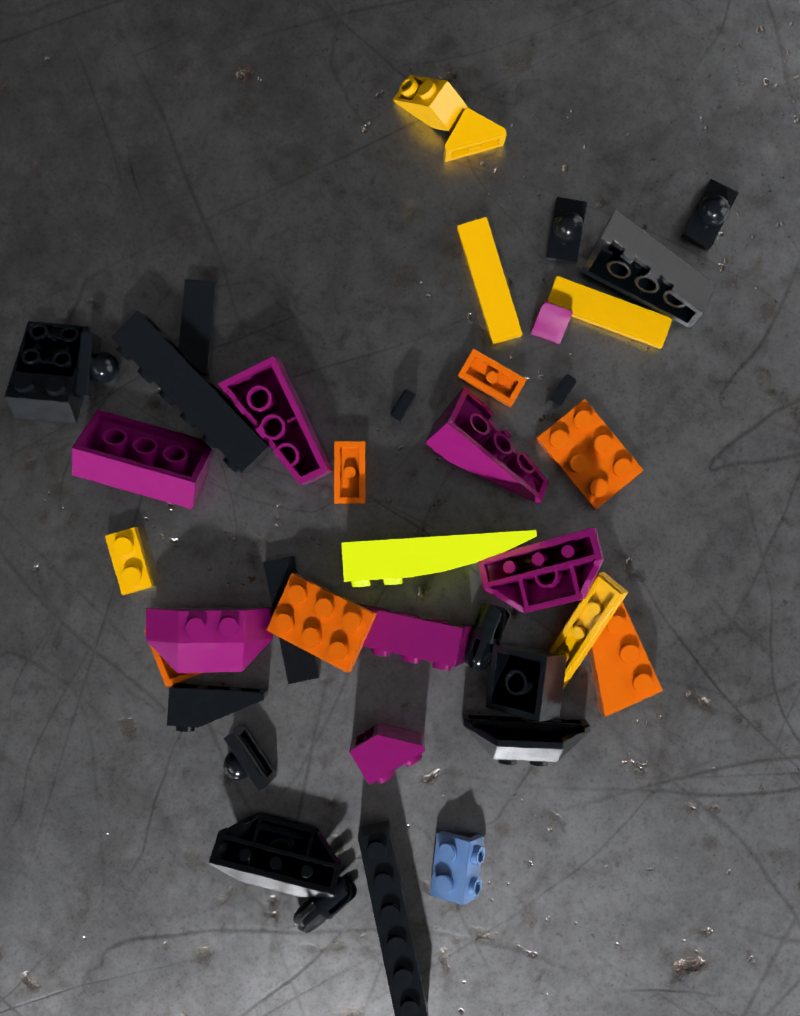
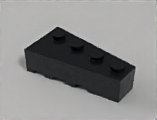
[581,209,716,329]

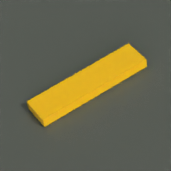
[456,217,523,345]
[547,276,673,349]
[549,572,628,688]

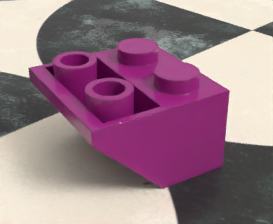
[349,723,425,785]

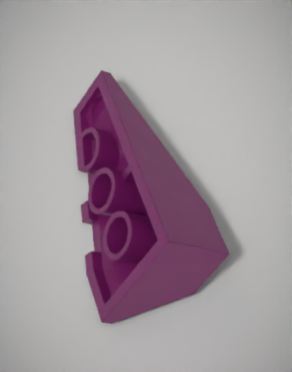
[425,387,549,504]

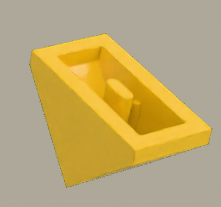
[443,107,507,162]

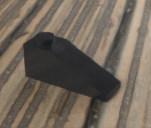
[167,683,268,732]

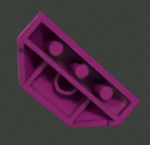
[478,527,604,613]
[146,607,273,673]

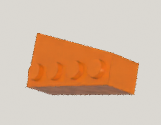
[578,574,663,717]

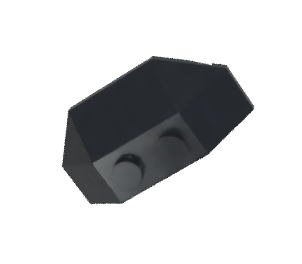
[462,714,590,766]
[209,813,342,897]

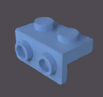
[430,830,485,905]

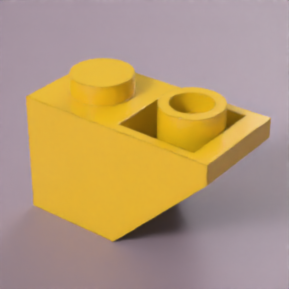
[393,75,468,132]

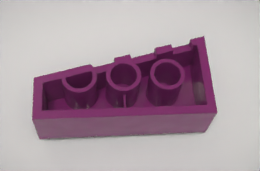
[218,356,334,485]
[357,603,473,671]

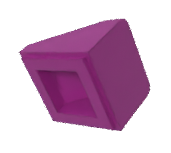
[531,301,573,344]

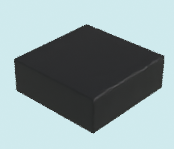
[546,374,577,409]
[390,389,416,424]

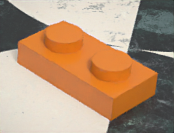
[457,349,527,408]
[334,441,366,504]

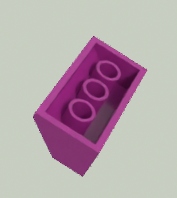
[72,410,214,509]

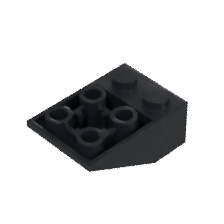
[4,321,90,424]

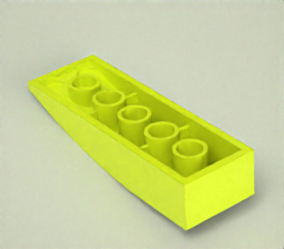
[341,530,537,587]

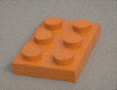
[536,399,644,510]
[267,573,377,673]

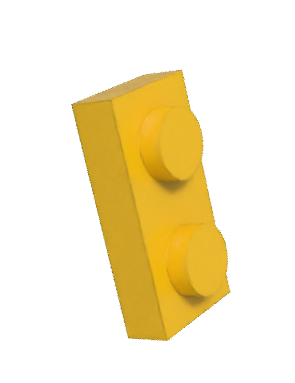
[105,527,155,595]

